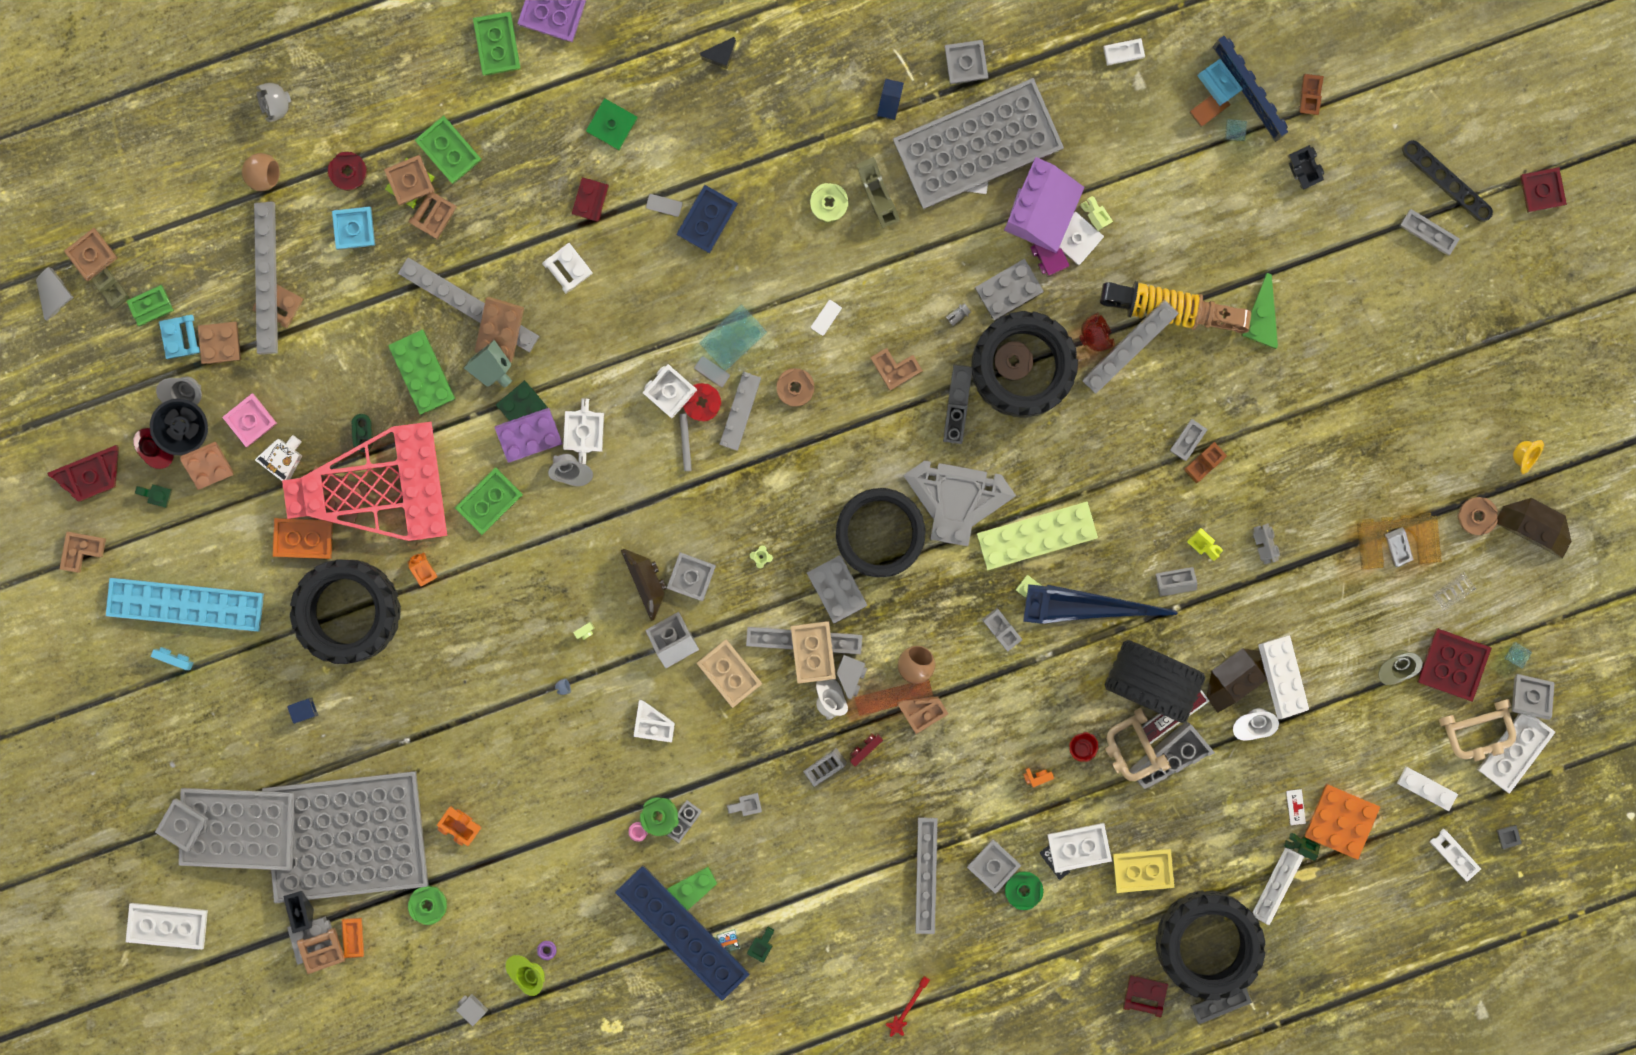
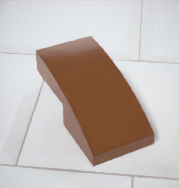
[1299,74,1324,115]
[1190,95,1231,127]
[1184,442,1227,484]

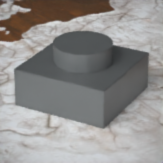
[1496,825,1522,849]

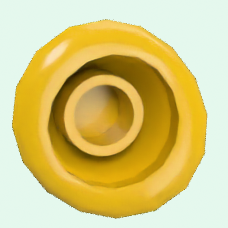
[1513,440,1544,474]

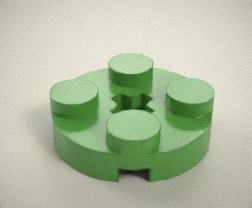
[640,797,679,836]
[408,886,447,925]

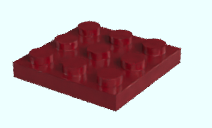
[1417,628,1492,702]

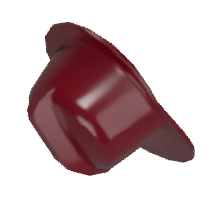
[133,428,174,469]

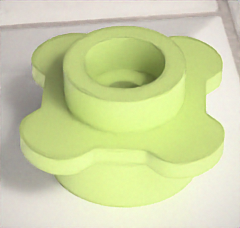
[750,545,773,568]

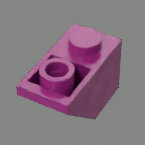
[1030,243,1069,277]

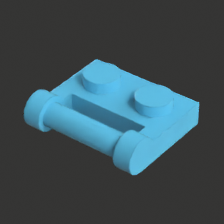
[159,315,200,359]

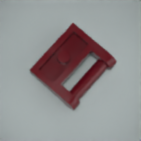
[1123,975,1168,1018]

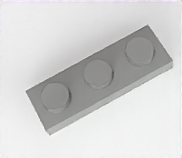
[1400,209,1459,256]

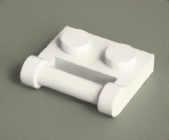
[542,243,593,294]

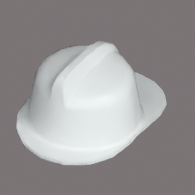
[816,679,848,720]
[1233,708,1279,741]

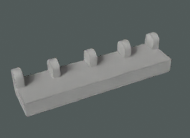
[719,372,761,451]

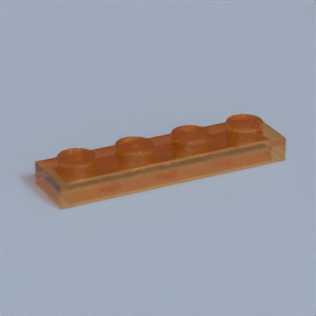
[855,679,934,716]

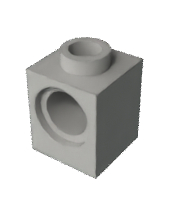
[456,994,488,1026]

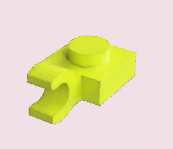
[1187,528,1223,561]

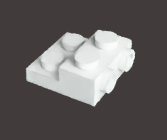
[643,364,697,418]

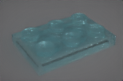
[699,304,767,372]

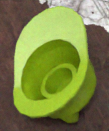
[505,955,545,996]

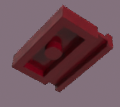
[572,177,609,222]

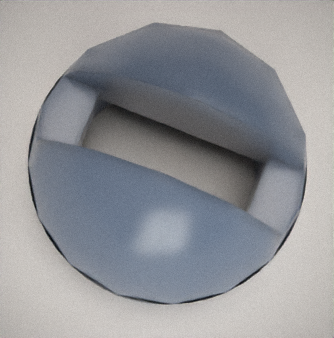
[555,679,571,695]

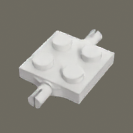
[563,399,604,464]

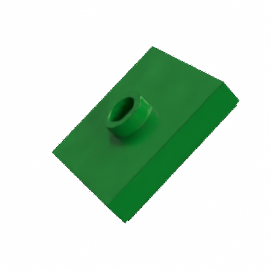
[586,98,638,151]

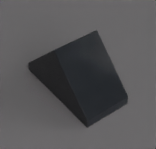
[700,37,737,69]
[283,891,314,934]

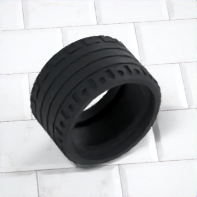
[836,488,926,577]
[1104,640,1206,723]

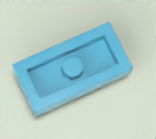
[151,647,194,670]

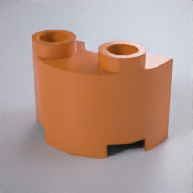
[436,806,481,846]

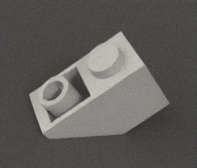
[837,655,867,699]

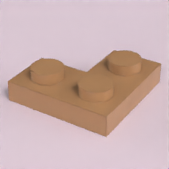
[870,348,923,391]
[60,532,106,573]

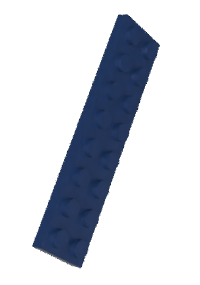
[615,865,750,1001]

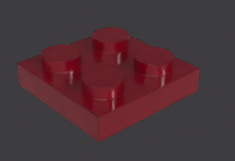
[1520,167,1567,213]
[849,733,883,767]

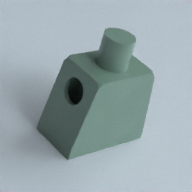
[464,340,512,388]

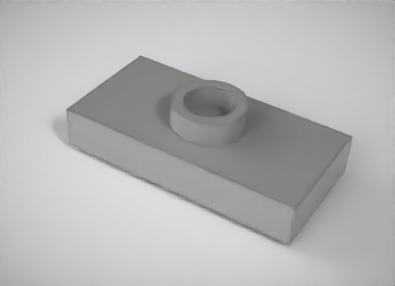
[1385,527,1413,567]

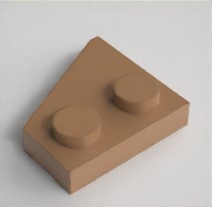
[896,697,948,734]

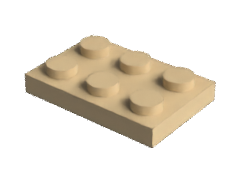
[791,621,836,683]
[697,639,763,708]

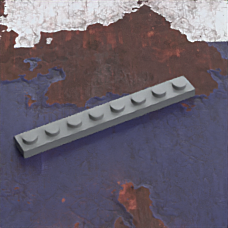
[254,202,278,355]
[398,258,540,353]

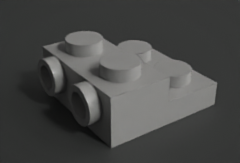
[287,916,332,964]

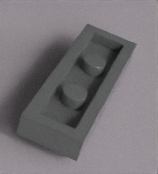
[1190,988,1252,1024]

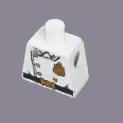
[255,435,302,481]

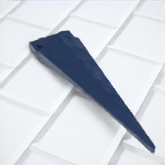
[1023,584,1178,624]

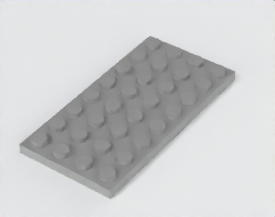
[893,78,1064,210]

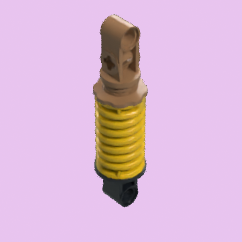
[1100,281,1252,333]

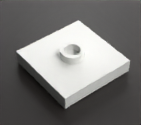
[1059,211,1104,266]

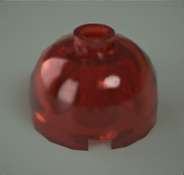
[1079,312,1115,352]

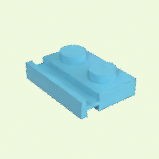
[1197,59,1243,106]

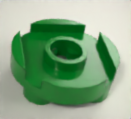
[1005,871,1044,910]

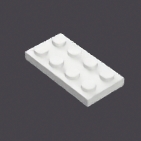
[1258,635,1309,719]
[1477,713,1555,793]
[126,903,208,950]

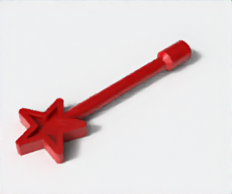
[886,976,930,1037]

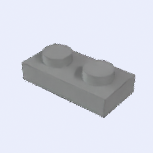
[1170,419,1208,461]

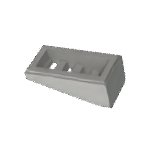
[803,748,847,787]

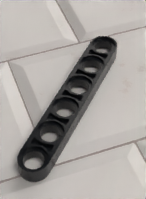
[1402,140,1493,222]

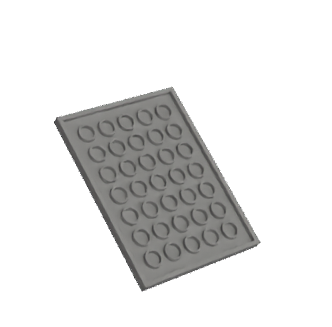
[262,771,429,903]

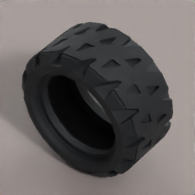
[971,311,1078,418]
[290,559,401,664]
[1156,890,1266,1000]

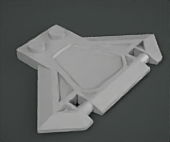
[903,461,1016,546]

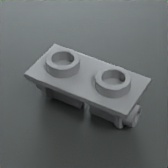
[1253,523,1280,564]

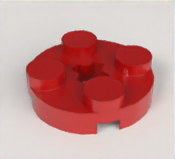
[683,383,721,422]

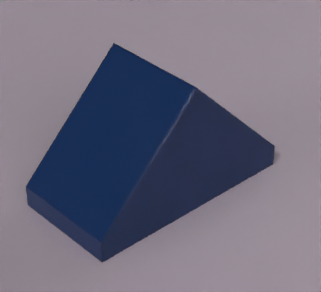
[877,78,904,120]

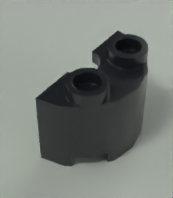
[1288,145,1324,190]

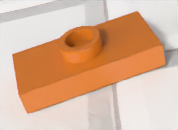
[342,918,364,958]

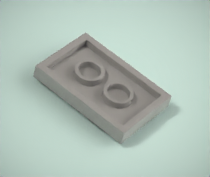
[975,259,1044,321]
[807,555,868,623]

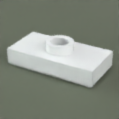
[1103,38,1145,66]

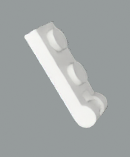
[1429,829,1481,882]

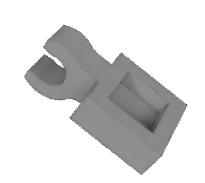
[727,793,762,816]

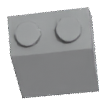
[645,612,699,668]

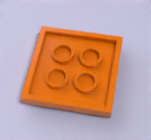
[1304,784,1380,860]

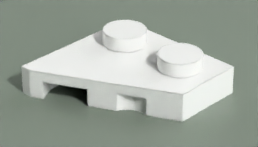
[634,700,675,742]

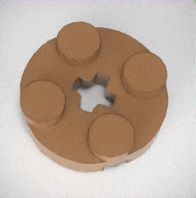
[994,342,1033,380]
[777,368,814,407]
[1457,497,1498,535]

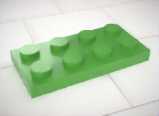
[388,329,456,415]

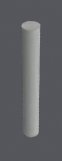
[679,414,692,471]

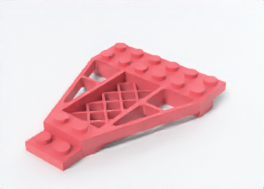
[282,422,447,541]

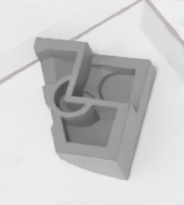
[36,267,74,321]

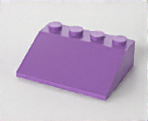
[1004,157,1084,253]

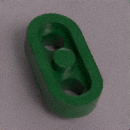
[351,414,373,452]

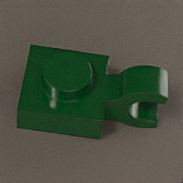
[135,484,172,508]
[1284,833,1320,861]
[747,926,774,963]

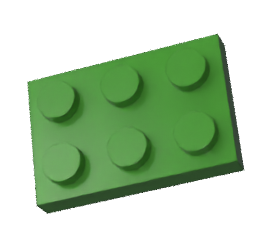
[473,12,521,76]
[415,115,482,184]
[455,467,523,535]

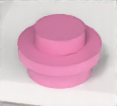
[628,822,648,841]

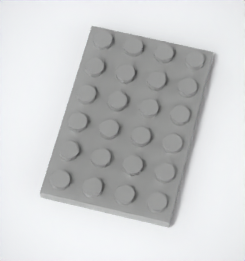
[179,788,294,870]

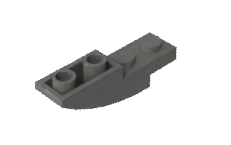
[943,364,972,444]

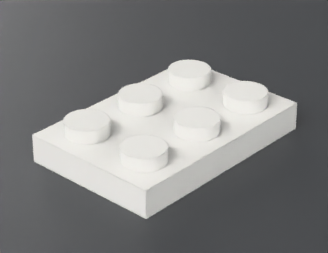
[1047,823,1112,873]

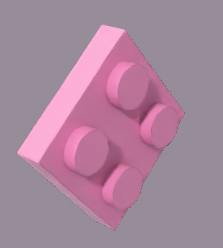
[222,393,277,448]

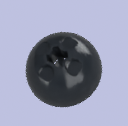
[150,398,208,455]

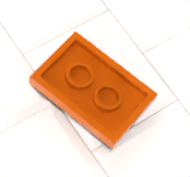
[273,518,333,559]

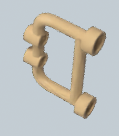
[1438,699,1516,762]
[1105,707,1171,781]

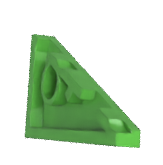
[1242,273,1278,349]

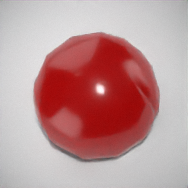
[1069,732,1099,762]

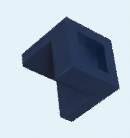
[287,698,318,724]

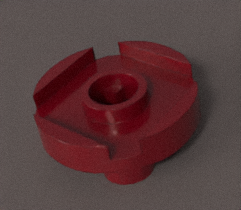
[328,152,367,191]

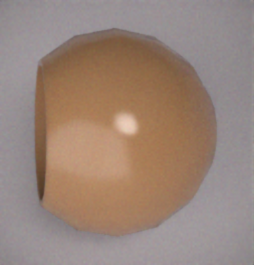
[242,153,280,191]
[897,646,936,684]

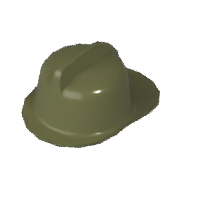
[1378,650,1422,685]

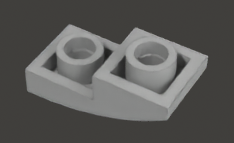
[667,800,702,844]

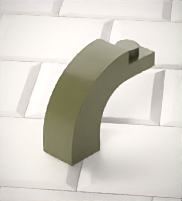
[856,157,900,228]

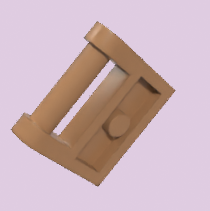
[408,192,457,240]
[252,285,303,329]
[297,928,345,974]

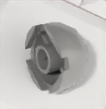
[256,83,291,123]

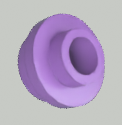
[537,941,557,960]

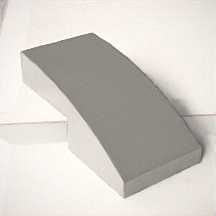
[982,608,1022,652]

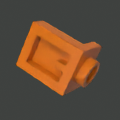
[408,553,437,586]
[1023,768,1054,787]

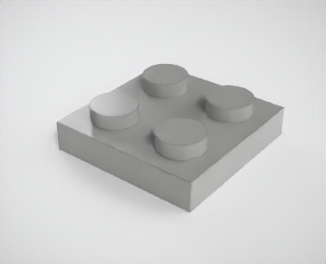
[945,40,988,84]
[667,552,716,601]
[1512,674,1554,720]
[155,798,208,852]
[967,839,1021,894]

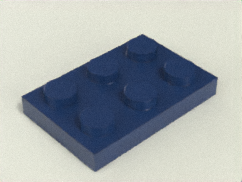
[676,184,738,254]

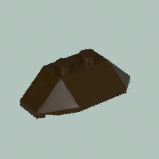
[1497,498,1572,559]
[621,549,667,621]
[1206,648,1267,713]

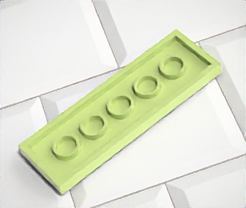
[977,502,1098,570]

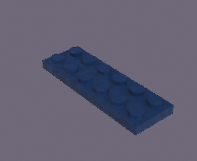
[1213,35,1288,142]

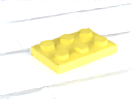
[1113,849,1174,893]

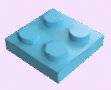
[332,207,375,250]

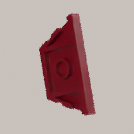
[47,445,119,502]

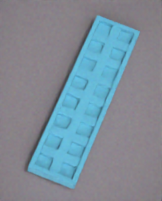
[106,578,264,632]

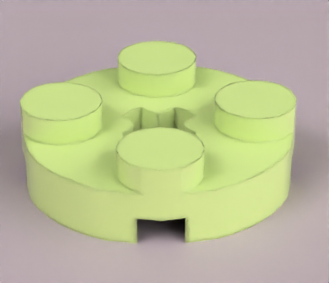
[810,183,848,222]

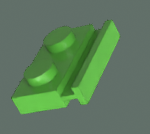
[126,285,174,327]

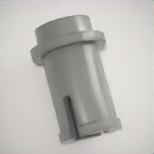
[946,303,971,326]

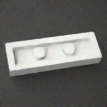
[1397,767,1458,811]

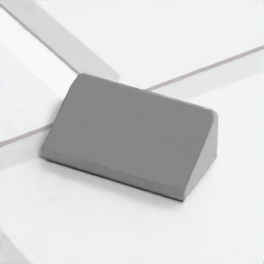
[1155,567,1197,597]

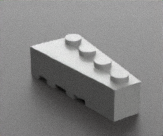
[1129,721,1215,789]

